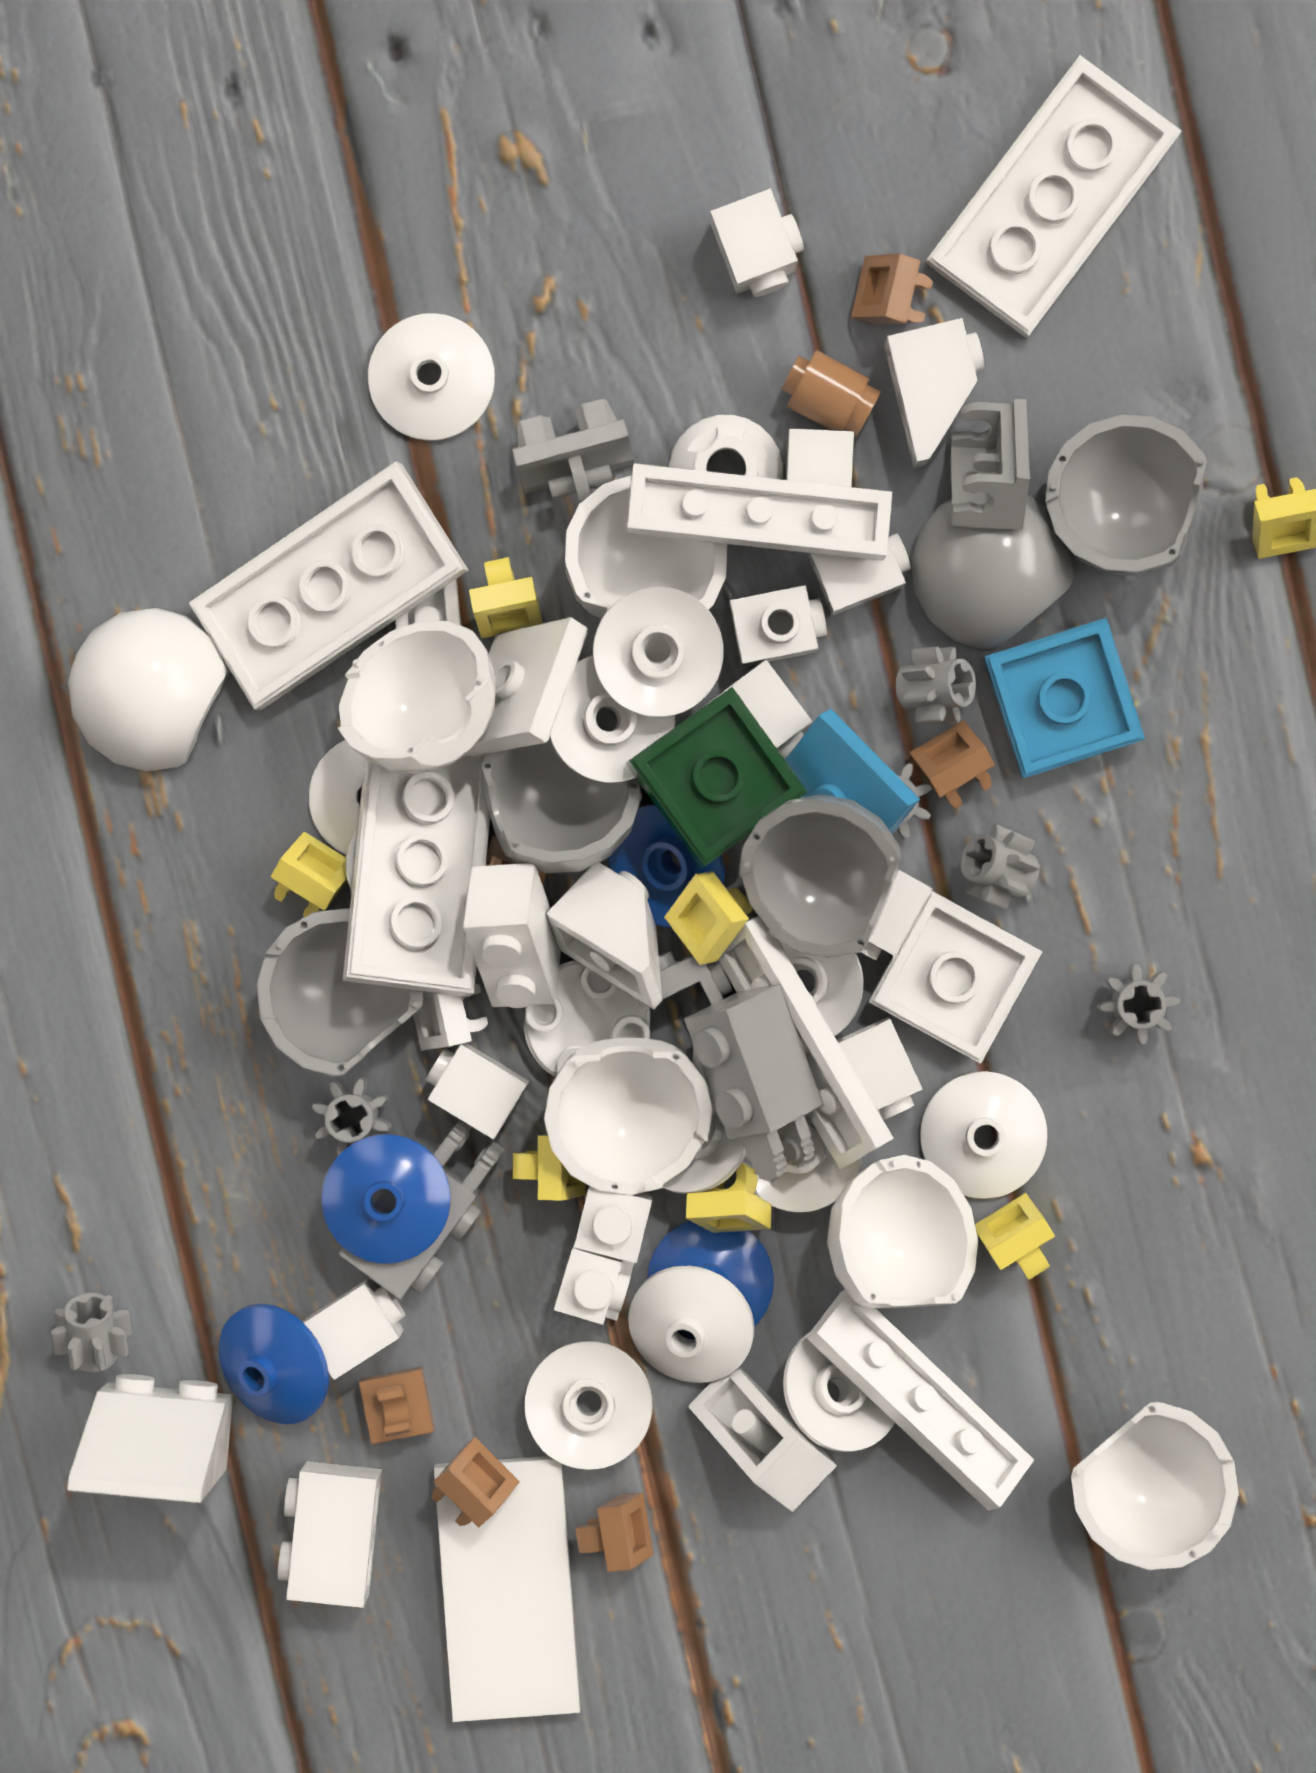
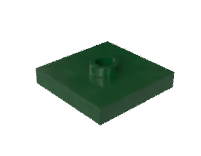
[625,687,808,868]

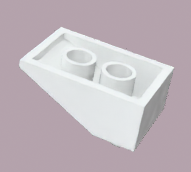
[67,1374,233,1503]

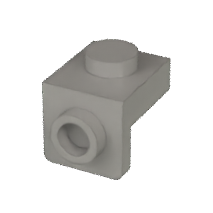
[637,951,733,1009]

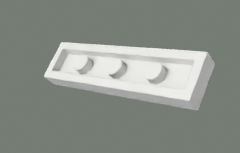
[626,464,892,561]
[718,916,894,1170]
[806,1290,1034,1511]

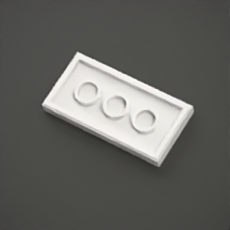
[926,55,1182,339]
[189,461,469,710]
[343,754,490,997]
[434,1456,581,1722]

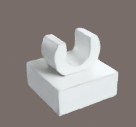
[413,984,488,1051]

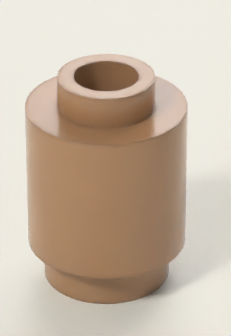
[781,350,881,437]

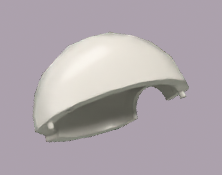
[565,475,727,619]
[68,608,231,771]
[337,621,496,773]
[544,1038,713,1195]
[827,1155,978,1308]
[1071,1402,1239,1570]

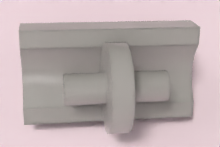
[512,399,635,503]

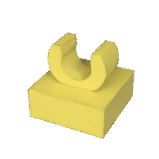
[1252,477,1316,559]
[469,557,543,639]
[271,831,348,917]
[664,871,753,965]
[513,1134,586,1201]
[686,1163,772,1233]
[975,1193,1055,1280]

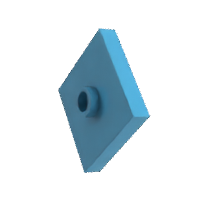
[983,618,1145,779]
[785,709,920,834]

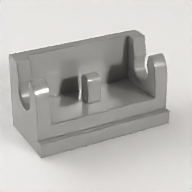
[950,399,1030,530]

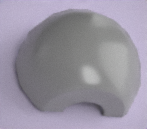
[1045,414,1207,576]
[911,495,1074,651]
[481,738,641,873]
[739,794,902,958]
[257,909,424,1076]

